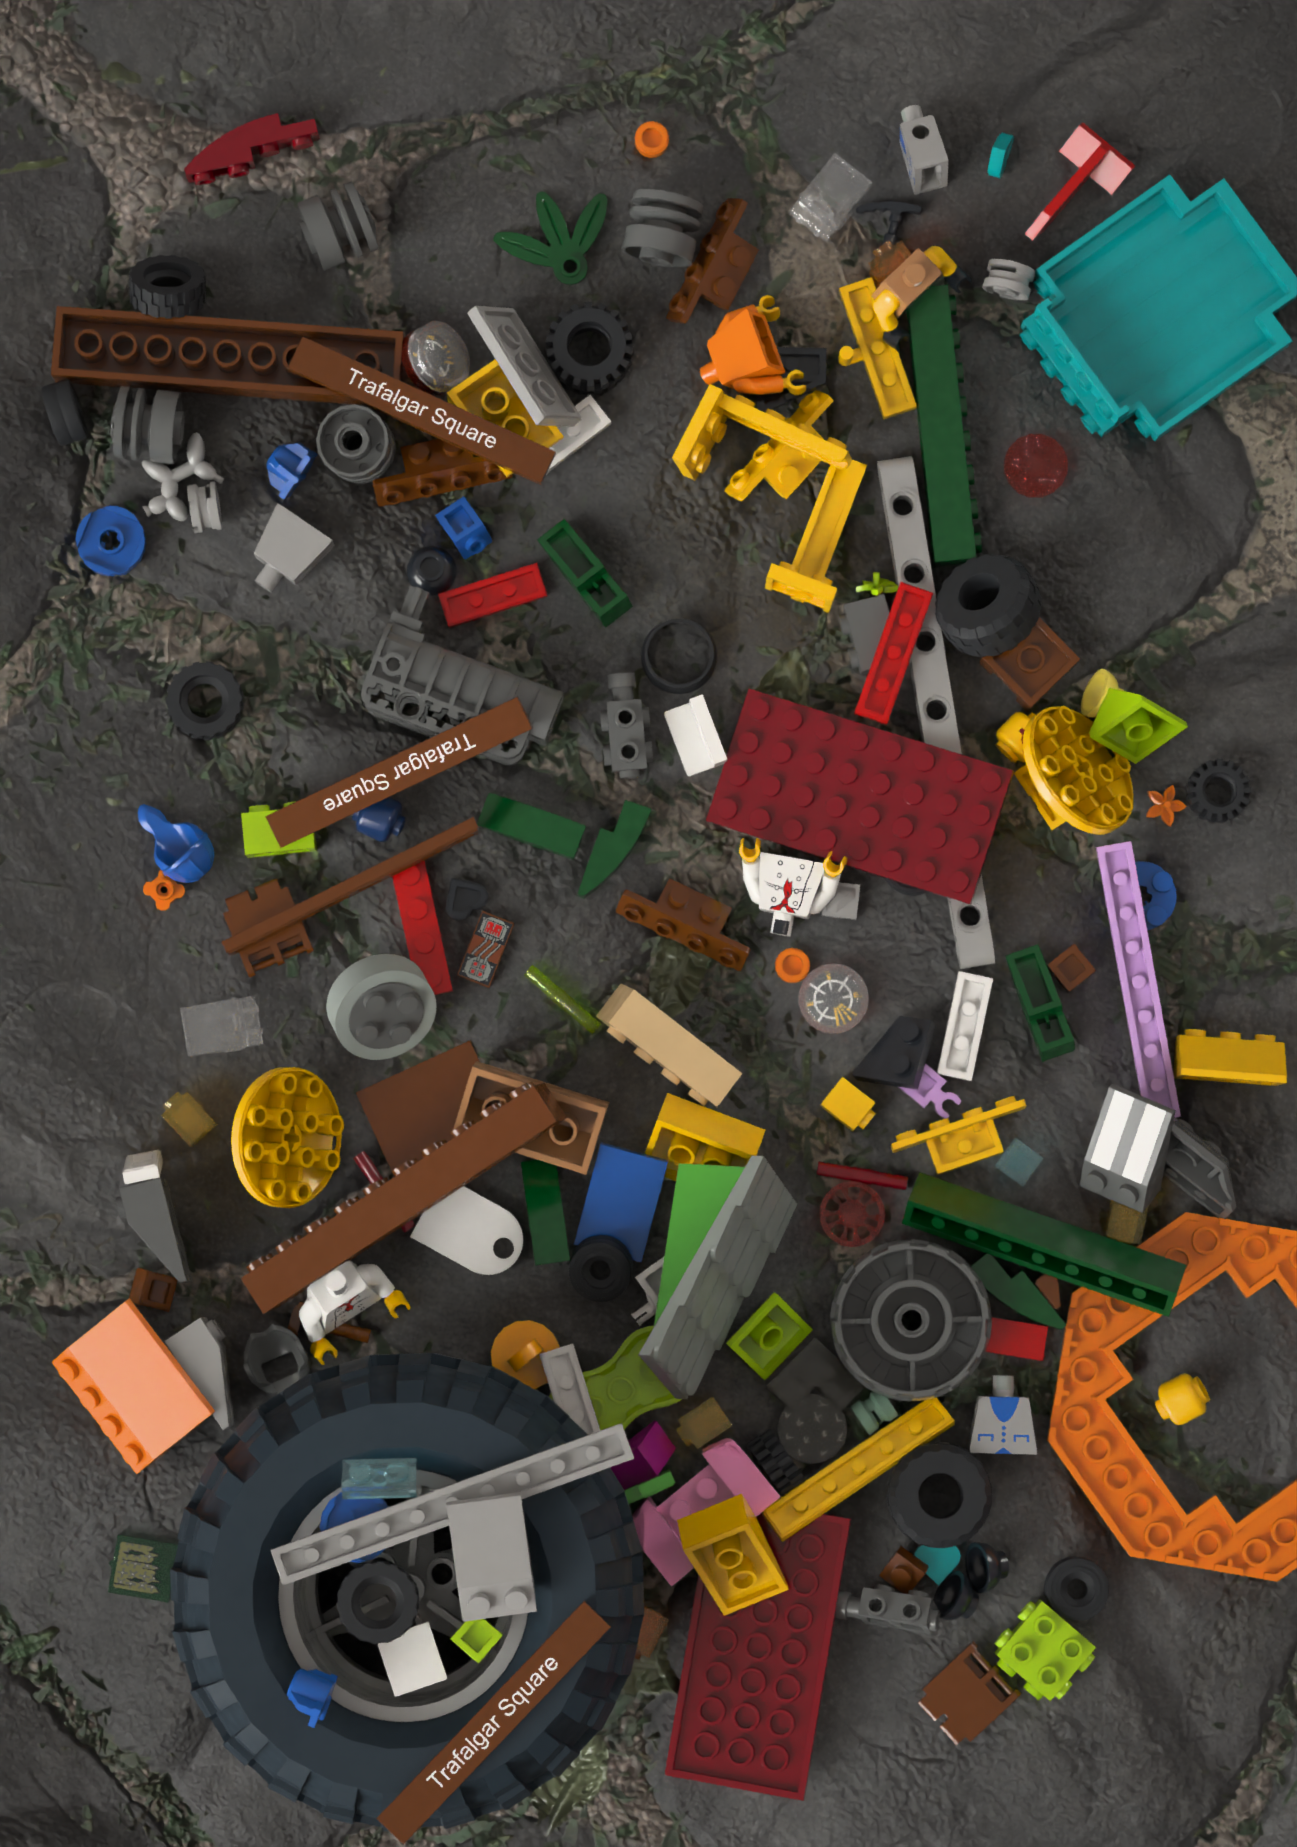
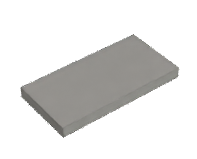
[467,306,582,427]

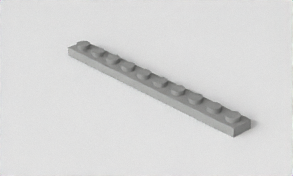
[270,1423,634,1585]

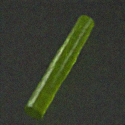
[524,965,601,1034]

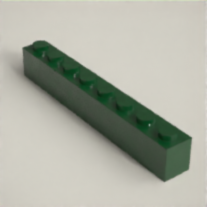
[906,285,982,567]
[902,1172,1187,1317]

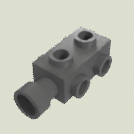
[600,673,653,779]
[835,1584,941,1634]

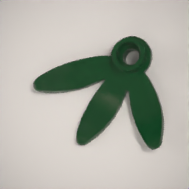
[493,191,607,285]

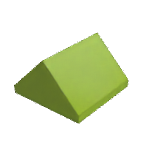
[1089,688,1188,764]
[726,1292,813,1380]

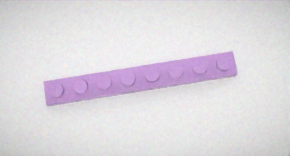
[1096,841,1181,1117]

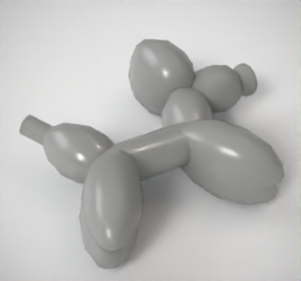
[142,432,224,521]

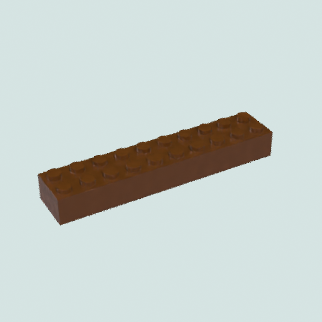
[51,306,405,405]
[241,1082,567,1314]

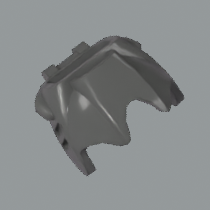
[243,1324,311,1394]

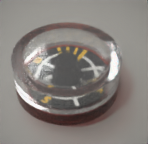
[401,321,470,396]
[798,964,869,1035]

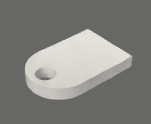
[410,1186,523,1275]

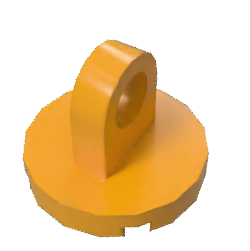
[491,1320,560,1389]

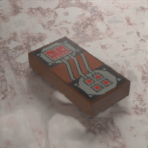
[457,911,515,989]

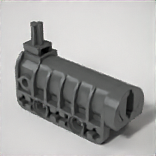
[361,585,564,766]

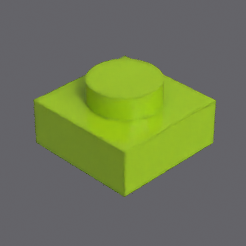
[451,1619,503,1664]

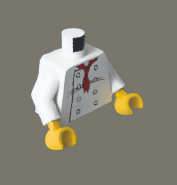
[739,838,847,937]
[299,1260,410,1365]

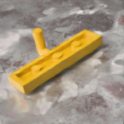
[838,277,917,419]

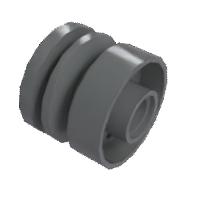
[297,181,379,271]
[622,189,704,267]
[111,386,185,464]
[316,404,397,484]

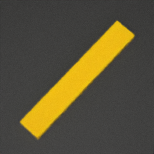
[762,1397,955,1542]

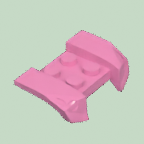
[632,1438,781,1586]

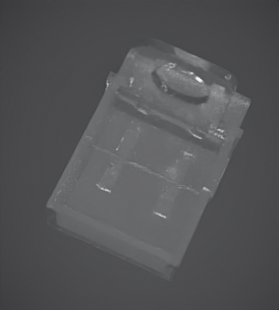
[789,153,873,243]
[180,996,263,1057]

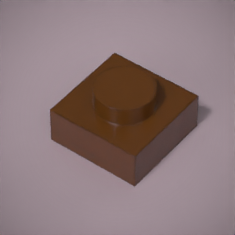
[1047,944,1096,993]
[879,1546,929,1594]

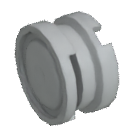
[982,259,1036,301]
[187,481,222,533]

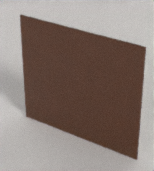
[356,1041,480,1177]

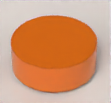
[635,121,669,158]
[775,948,810,983]

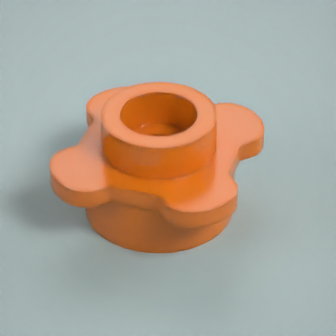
[143,870,185,911]

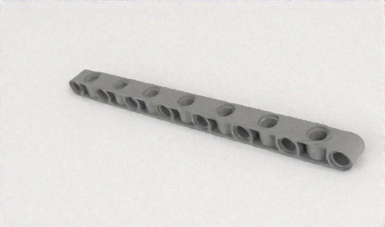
[877,456,995,969]

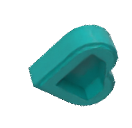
[987,132,1014,179]
[914,1545,961,1586]

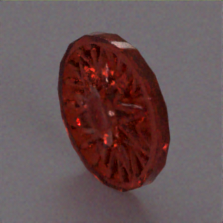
[1004,434,1068,498]

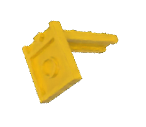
[672,384,852,481]
[765,460,867,613]

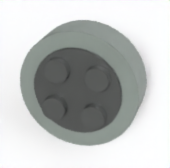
[326,954,436,1060]

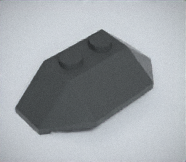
[1163,1117,1236,1219]

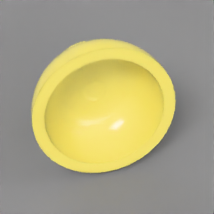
[1081,669,1124,718]

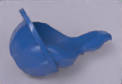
[138,804,214,883]

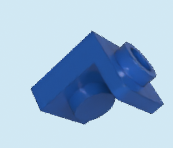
[435,496,493,559]

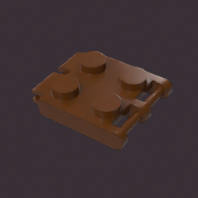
[223,878,314,978]
[917,1641,1022,1745]

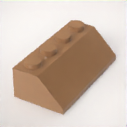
[453,1061,610,1175]

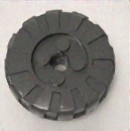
[830,1239,992,1401]

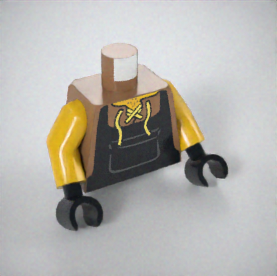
[871,246,972,351]

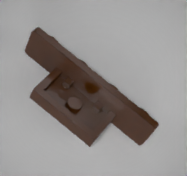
[666,198,759,324]
[372,439,513,507]
[616,878,751,971]

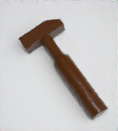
[288,1301,371,1343]

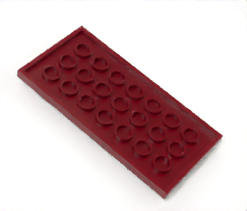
[706,689,1014,905]
[665,1513,852,1801]

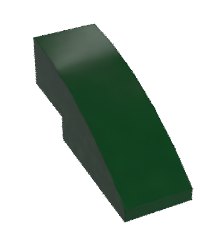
[537,519,633,628]
[477,793,586,861]
[577,800,652,899]
[1005,944,1075,1062]
[521,1160,570,1266]
[970,1253,1066,1329]

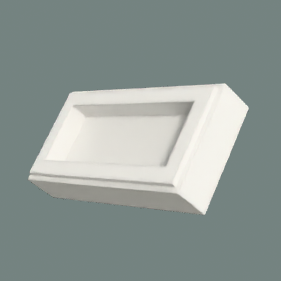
[122,1150,163,1184]

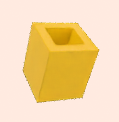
[820,1077,876,1132]

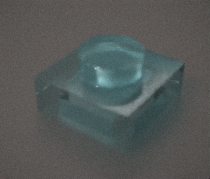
[994,1138,1043,1187]

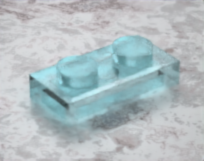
[342,1458,417,1499]

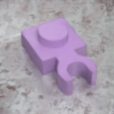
[898,1063,961,1119]

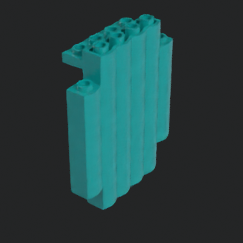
[1020,175,1297,441]

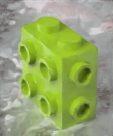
[994,1599,1096,1702]

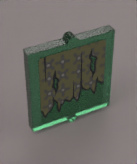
[108,1534,178,1603]

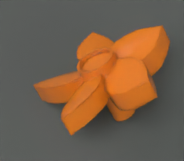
[1146,785,1187,827]

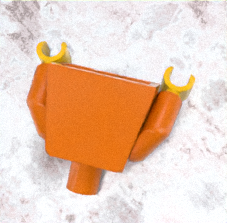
[700,295,806,395]

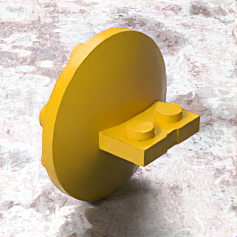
[1014,706,1133,835]
[231,1067,344,1208]

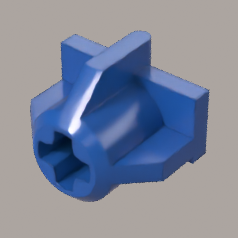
[266,442,318,499]
[287,1669,338,1728]

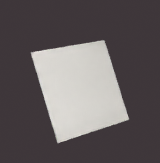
[378,1622,448,1697]

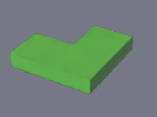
[625,1469,675,1504]

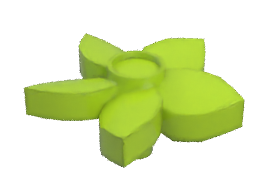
[856,572,898,596]

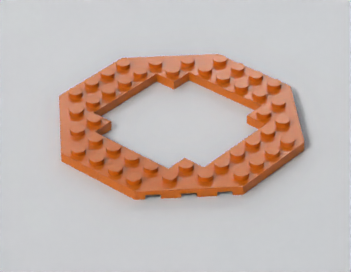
[1047,1212,1297,1582]

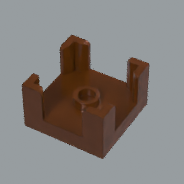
[979,617,1080,712]

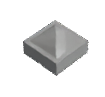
[821,882,860,920]

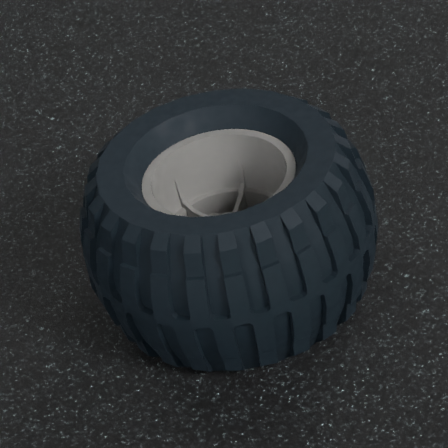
[170,1353,644,1831]

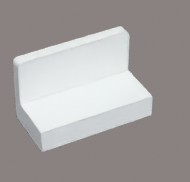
[664,694,727,777]

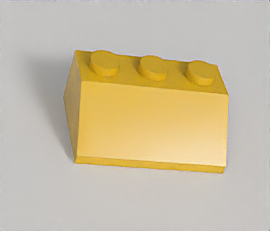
[1173,1029,1287,1086]
[645,1093,766,1181]

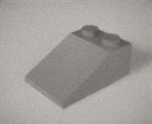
[165,1317,235,1430]
[447,1492,537,1622]

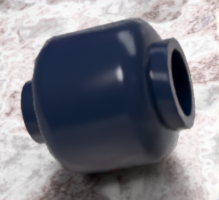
[352,797,406,842]

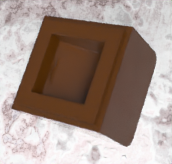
[129,1268,178,1312]
[1033,1273,1061,1309]

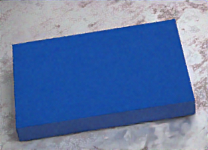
[574,1143,669,1262]

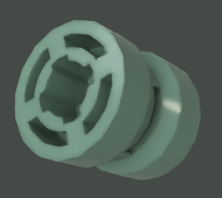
[850,1391,899,1435]

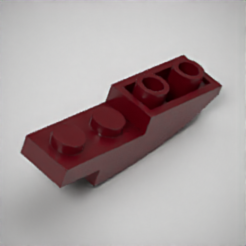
[184,113,320,185]

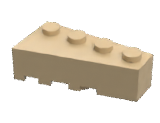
[595,984,742,1107]

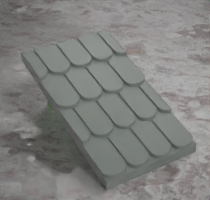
[638,1155,797,1399]

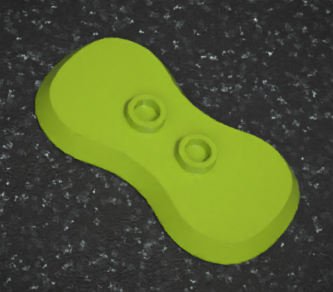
[549,1326,682,1430]

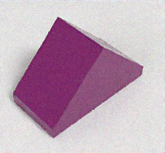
[610,1420,676,1490]

